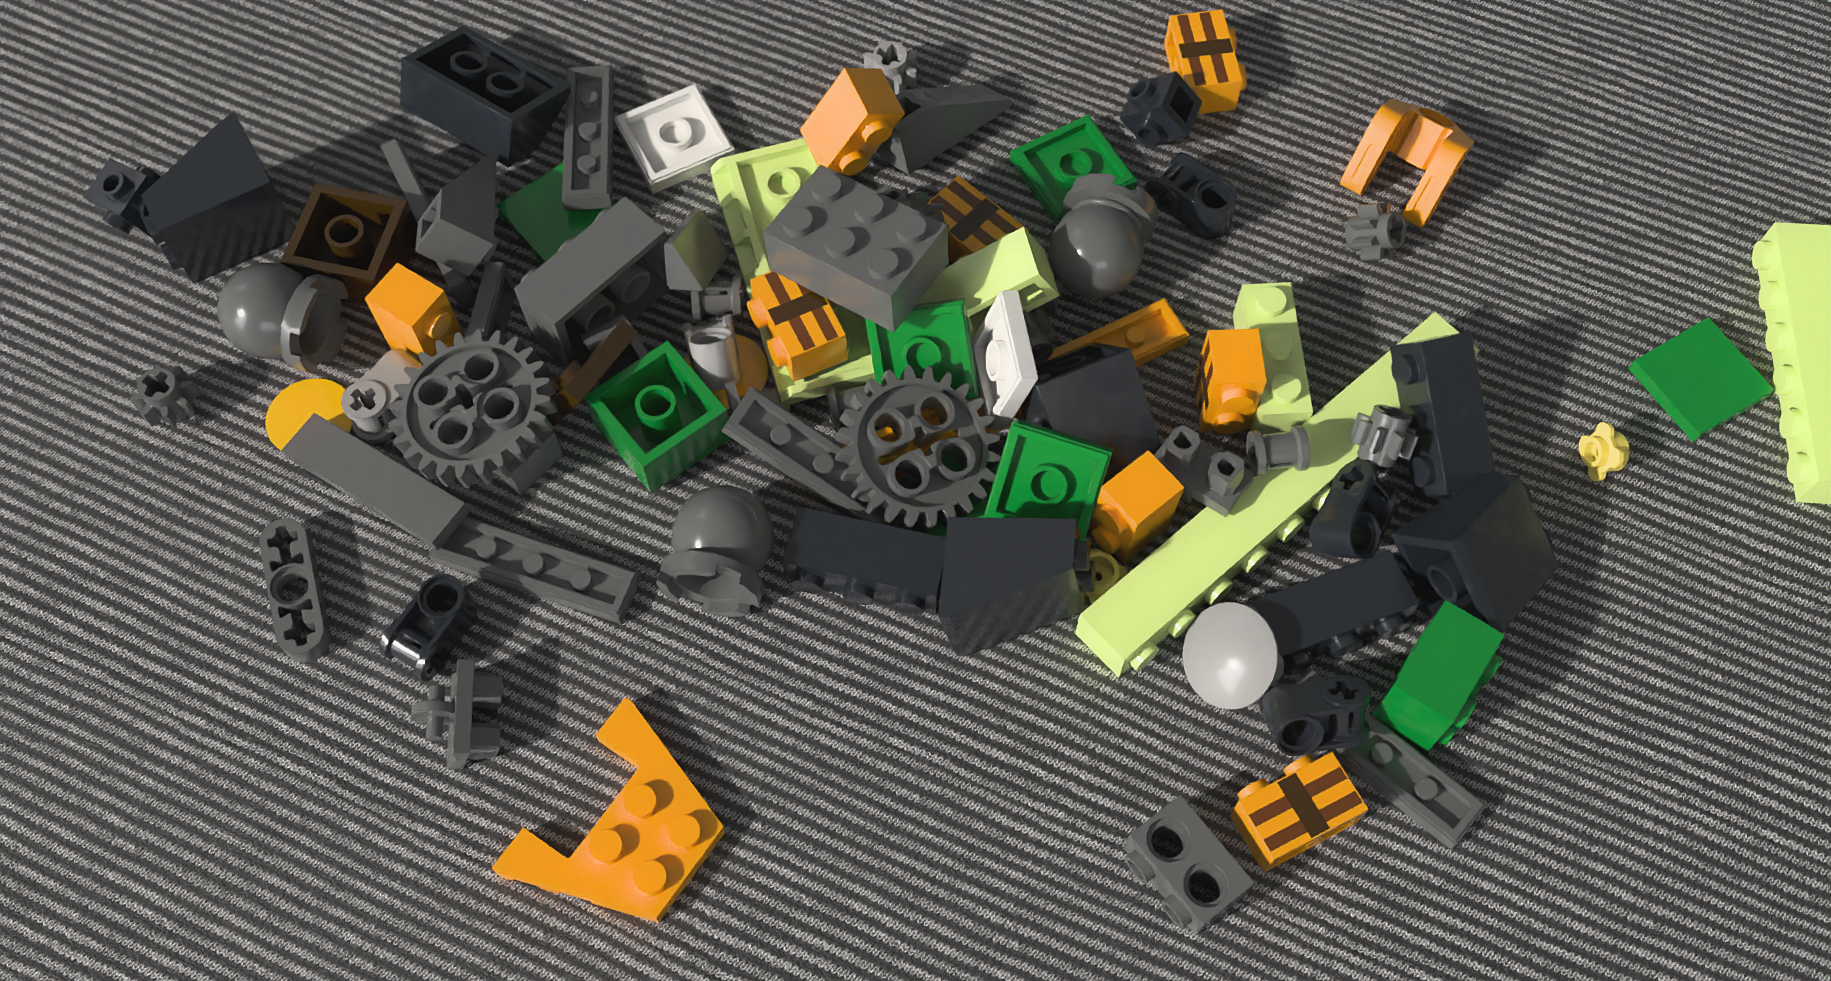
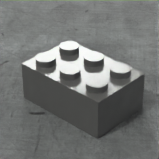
[763,164,949,332]
[514,197,670,368]

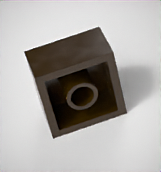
[280,182,418,307]

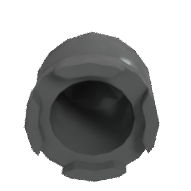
[1048,174,1159,300]
[216,262,349,374]
[656,484,774,617]

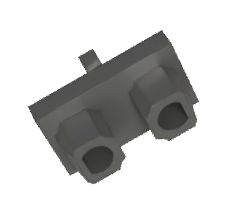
[1154,425,1255,517]
[411,659,503,769]

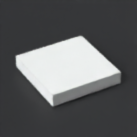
[613,84,735,194]
[972,290,1038,429]

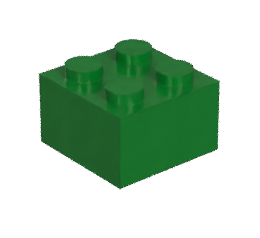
[585,340,731,494]
[1372,600,1505,755]

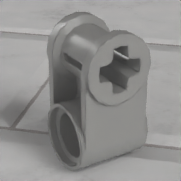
[682,314,741,391]
[341,348,423,444]

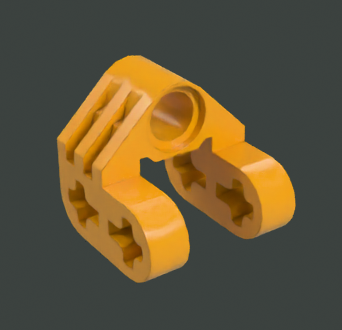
[1340,99,1475,229]

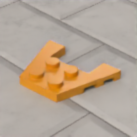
[492,697,725,923]

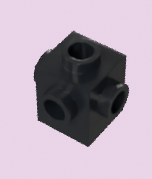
[1119,71,1203,148]
[83,158,161,238]

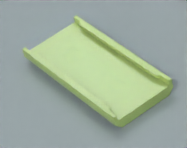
[710,138,876,411]

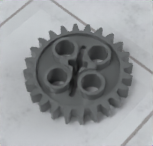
[388,329,557,488]
[835,366,1001,531]

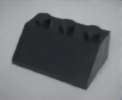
[400,26,571,167]

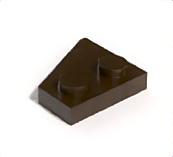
[544,319,638,426]

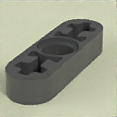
[259,518,331,663]

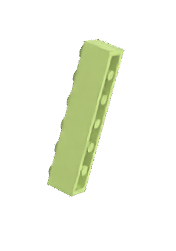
[1752,222,1831,504]

